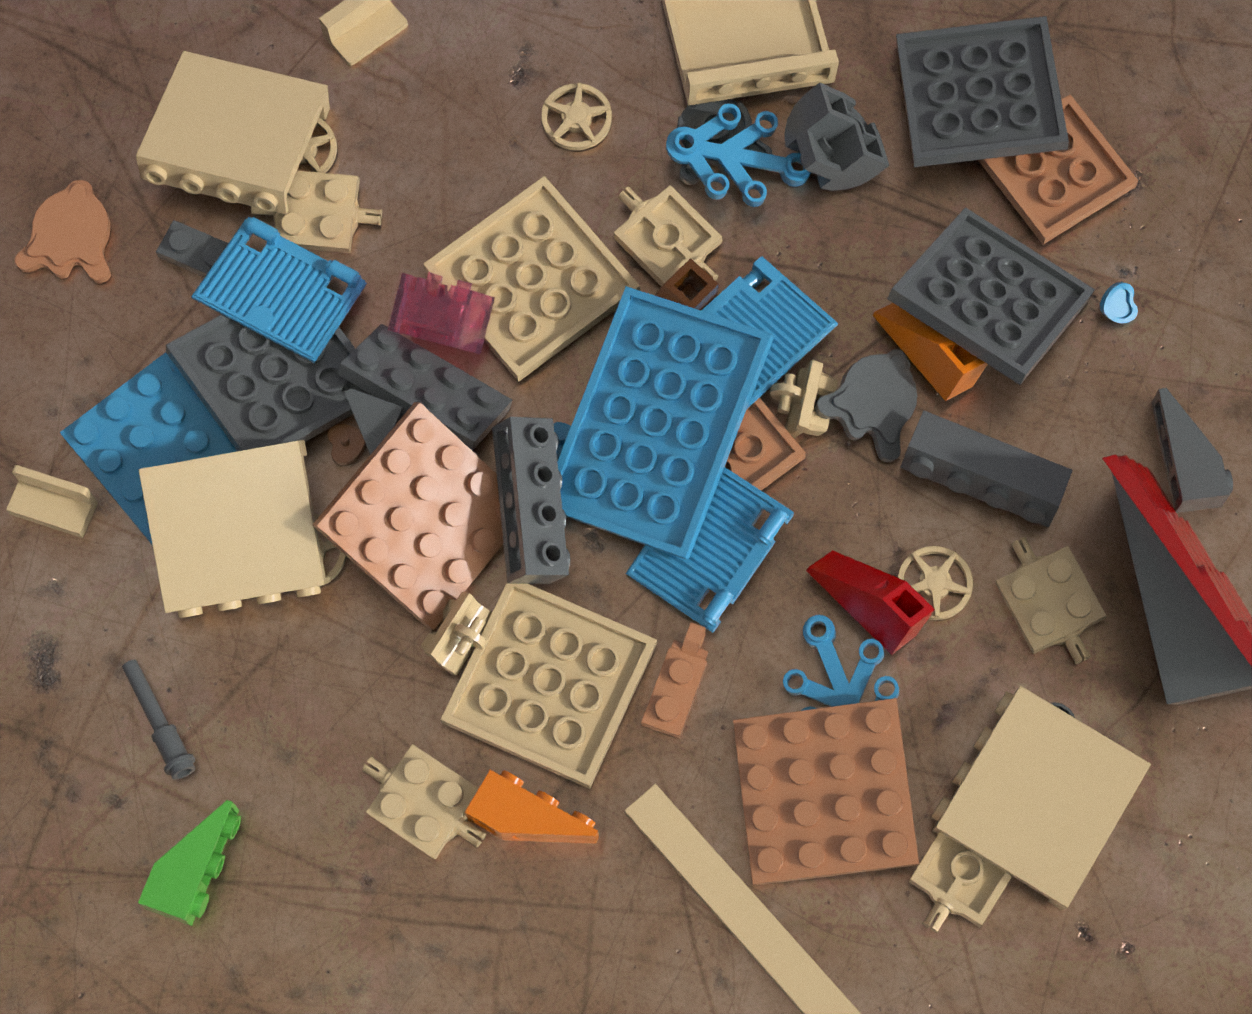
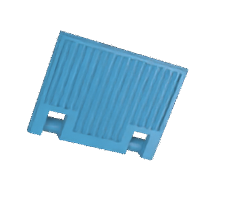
[191,217,367,363]
[701,256,838,410]
[625,467,794,633]

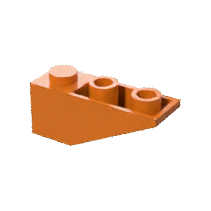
[872,303,988,401]
[465,770,599,844]

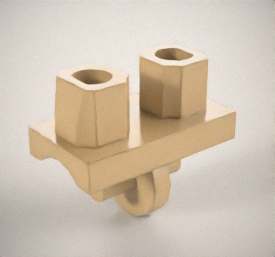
[770,360,838,438]
[421,591,492,676]

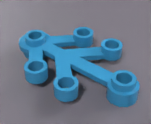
[666,104,811,207]
[783,615,899,711]

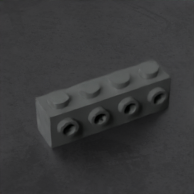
[900,410,1073,527]
[492,417,570,584]

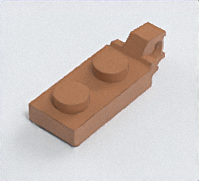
[641,622,708,739]

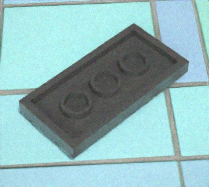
[337,323,513,451]

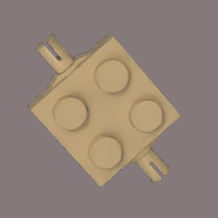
[251,171,382,253]
[614,185,722,287]
[996,537,1107,664]
[362,744,487,859]
[909,832,1012,933]

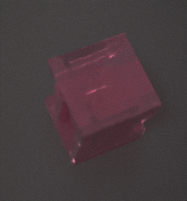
[388,272,495,354]

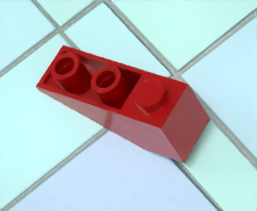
[806,550,935,655]

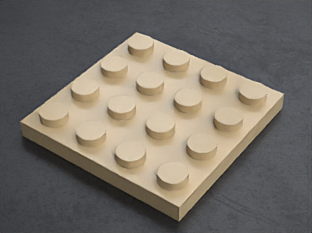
[423,176,640,382]
[440,583,657,789]

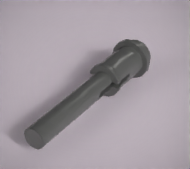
[122,659,196,780]

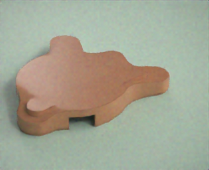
[15,180,111,284]

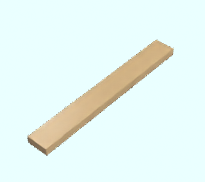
[624,783,861,1014]

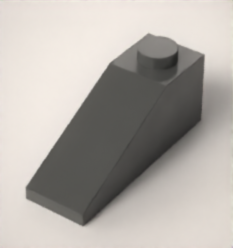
[1151,388,1233,513]

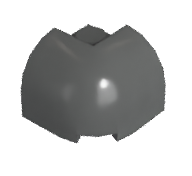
[784,82,890,191]

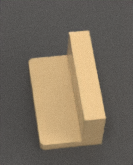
[319,0,408,66]
[6,465,98,538]

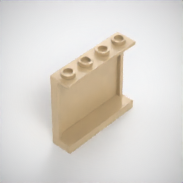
[662,0,839,106]
[136,51,330,214]
[138,440,330,618]
[931,685,1151,910]

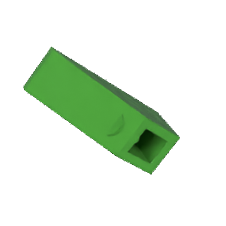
[138,800,241,926]

